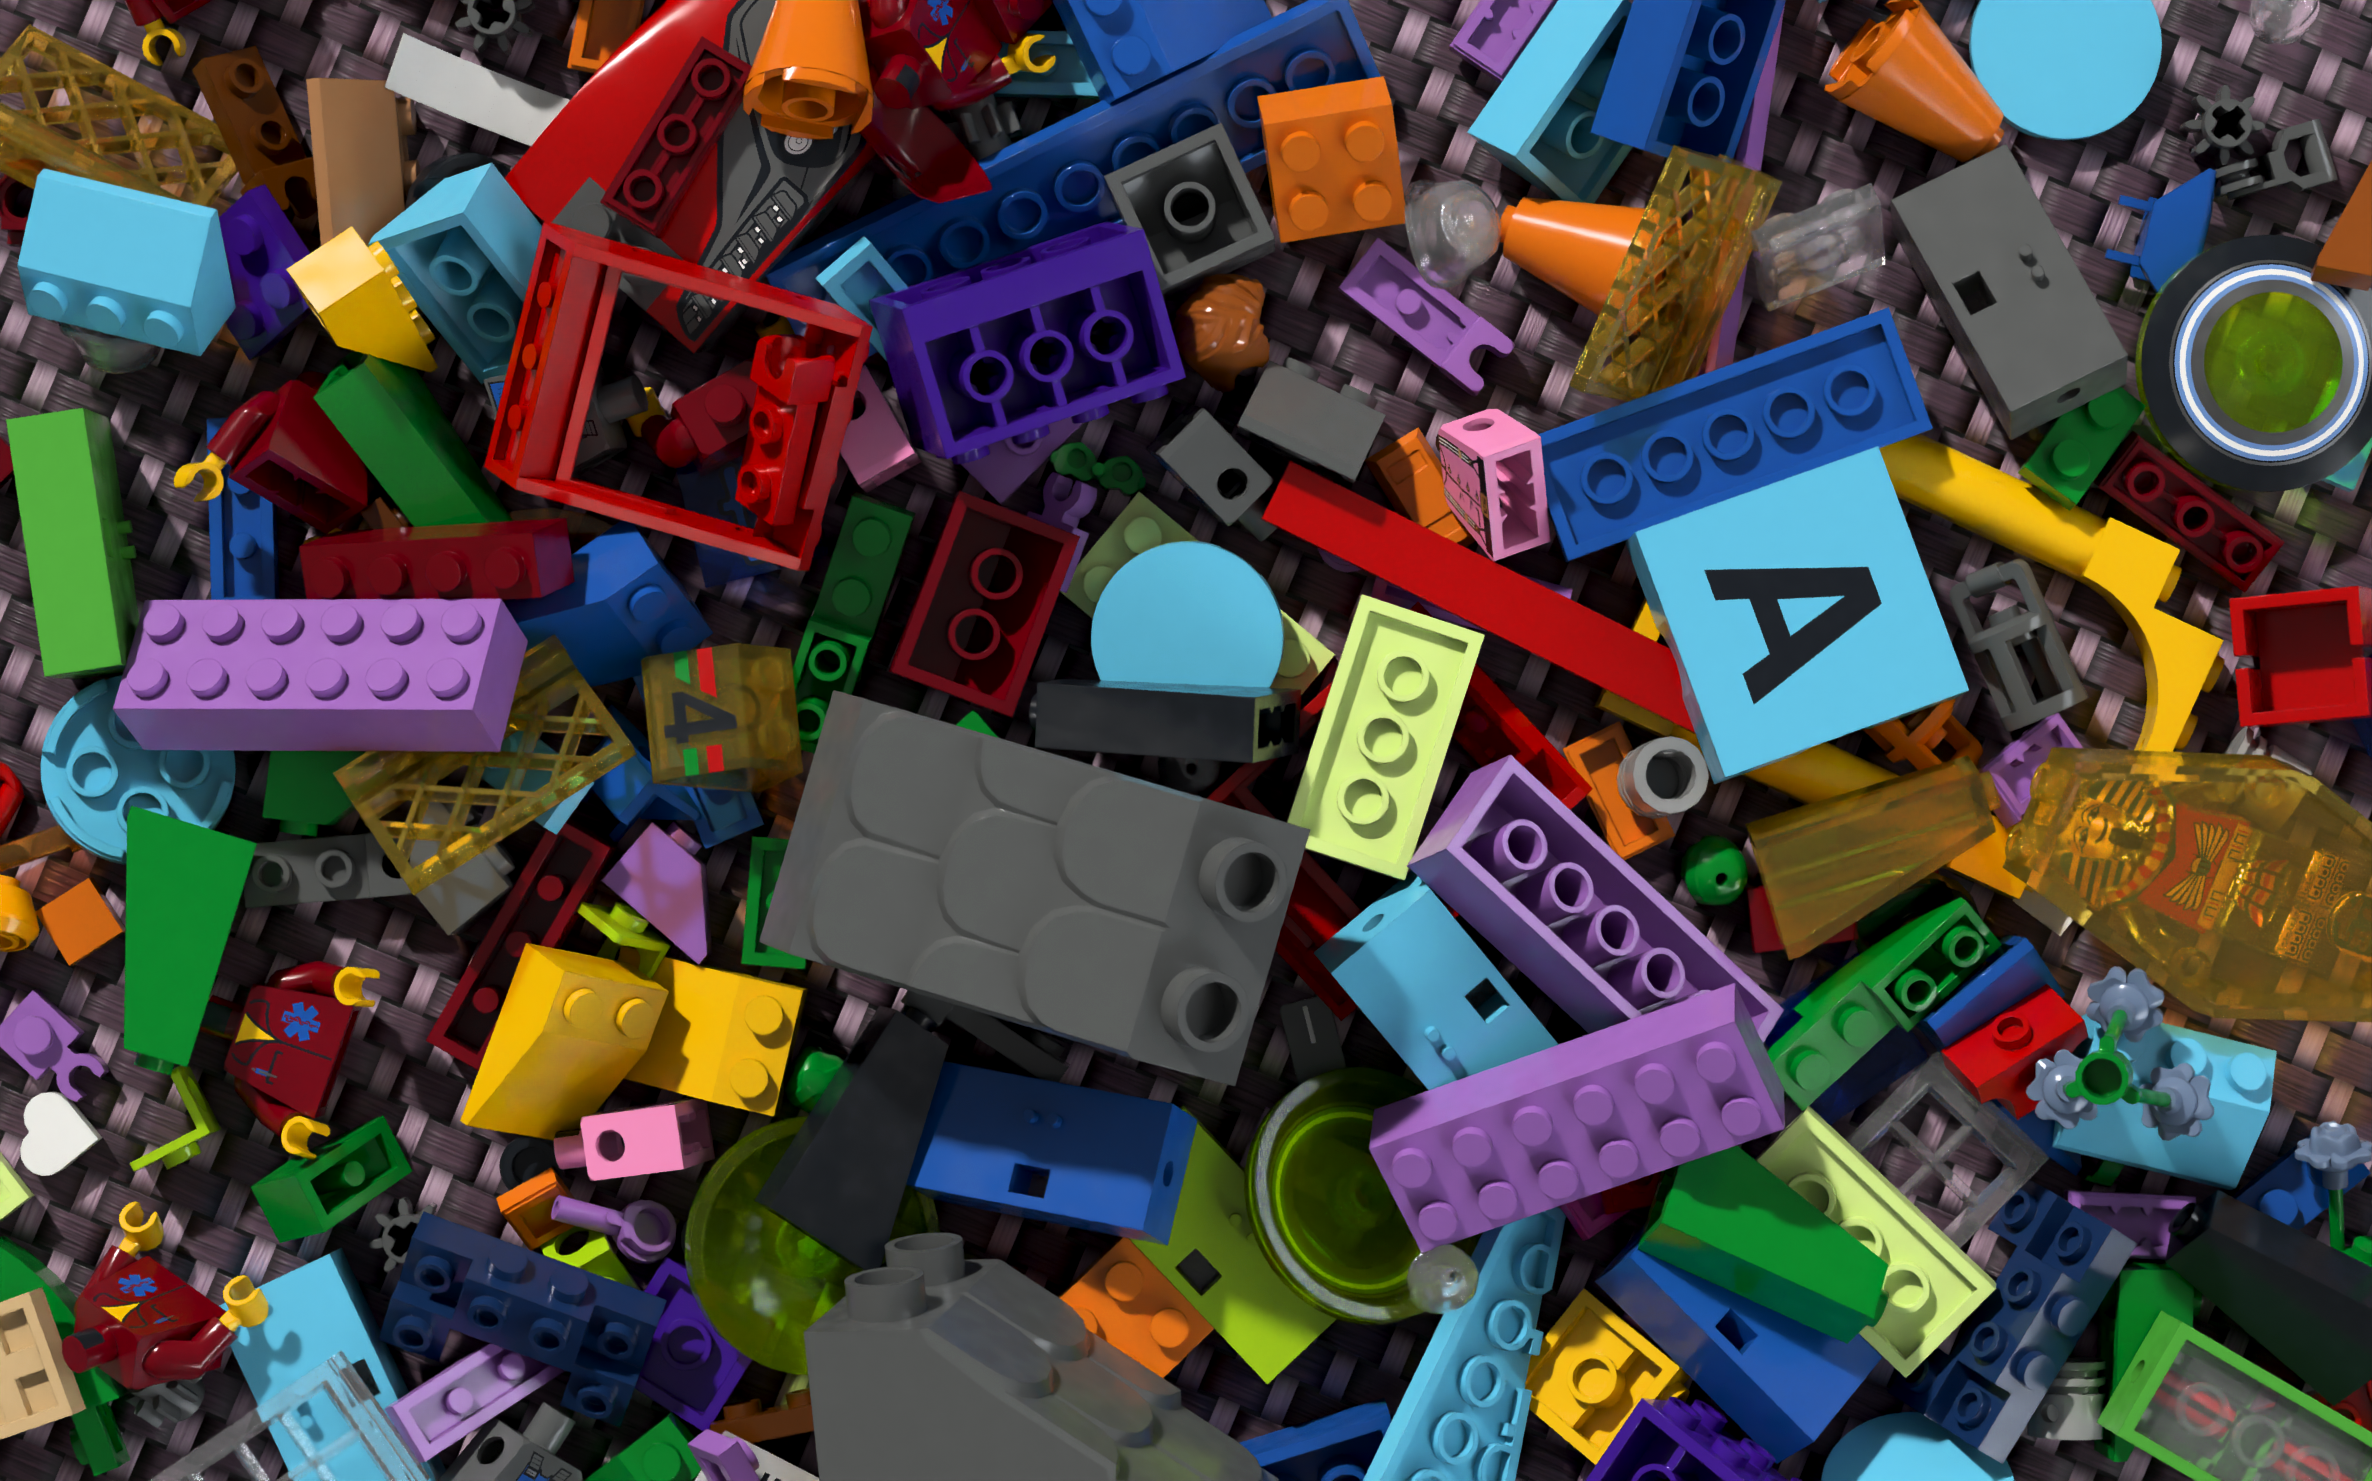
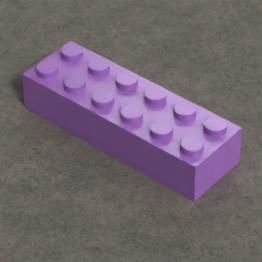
[113,599,528,752]
[1407,755,1784,1043]
[1369,983,1785,1253]

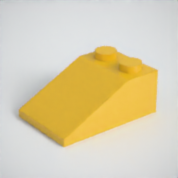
[460,943,669,1140]
[618,946,808,1116]

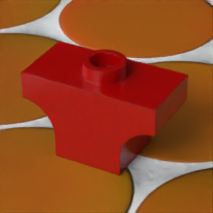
[1941,984,2088,1120]

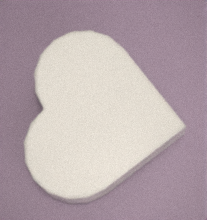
[20,1091,102,1176]

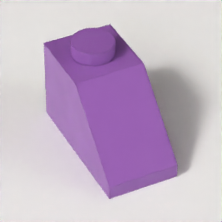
[601,821,713,965]

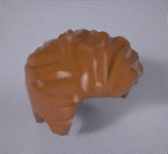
[1172,274,1270,393]

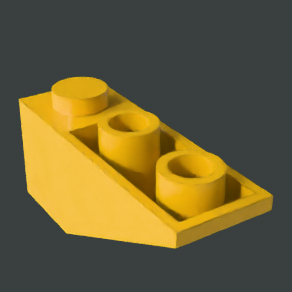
[286,226,438,373]

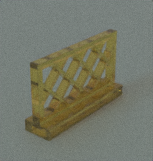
[0,24,238,208]
[1569,145,1782,402]
[333,634,637,895]

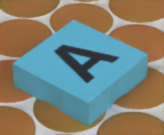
[1625,446,1969,784]

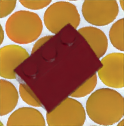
[889,491,1080,717]

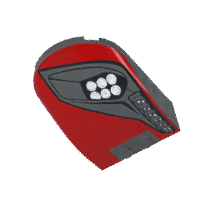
[505,0,878,354]

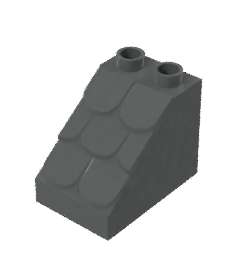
[759,690,1310,1086]
[804,1233,1279,1481]

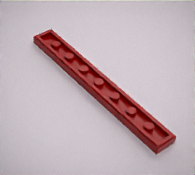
[1261,461,1696,735]

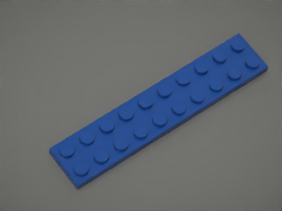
[765,0,1381,357]

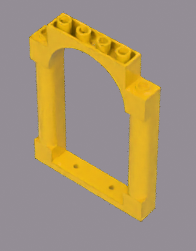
[1594,434,2225,900]

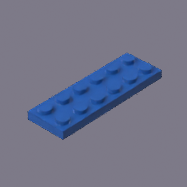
[1538,307,1933,562]

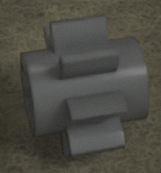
[455,0,536,56]
[2180,85,2265,168]
[945,93,1023,161]
[369,1197,437,1272]
[125,1373,205,1428]

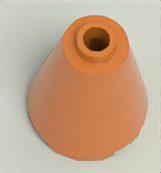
[743,0,874,140]
[1825,0,2004,162]
[1496,197,1681,335]

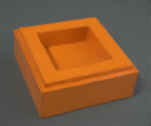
[36,877,126,966]
[496,1167,575,1251]

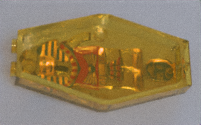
[2003,747,2372,1022]

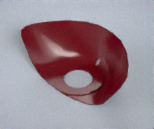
[860,64,993,203]

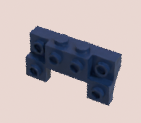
[1888,1175,2137,1464]
[378,1212,667,1427]

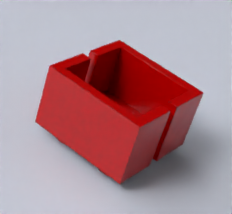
[2229,586,2372,728]

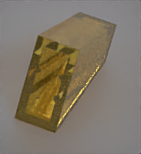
[1745,755,2001,960]

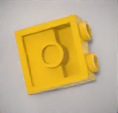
[1525,1288,1690,1465]

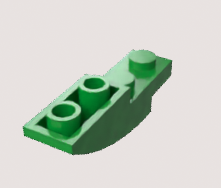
[770,492,916,754]
[1767,897,2002,1112]
[0,1235,131,1476]

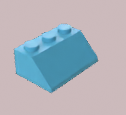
[1467,0,1633,203]
[368,162,542,384]
[17,168,236,356]
[2052,1013,2277,1190]

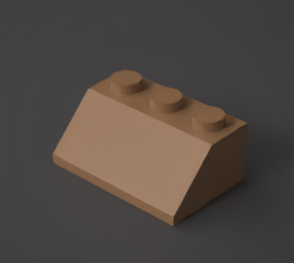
[306,78,421,247]

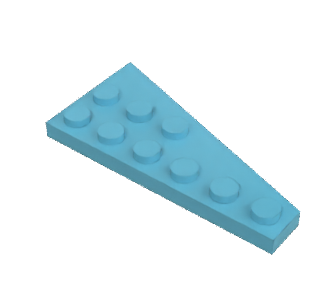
[1363,1207,1566,1481]

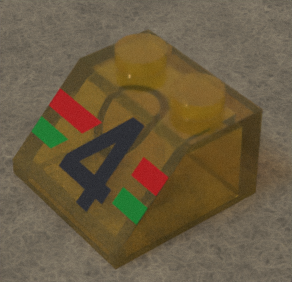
[641,643,803,793]

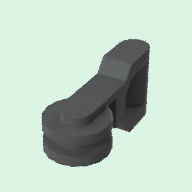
[2214,119,2338,200]

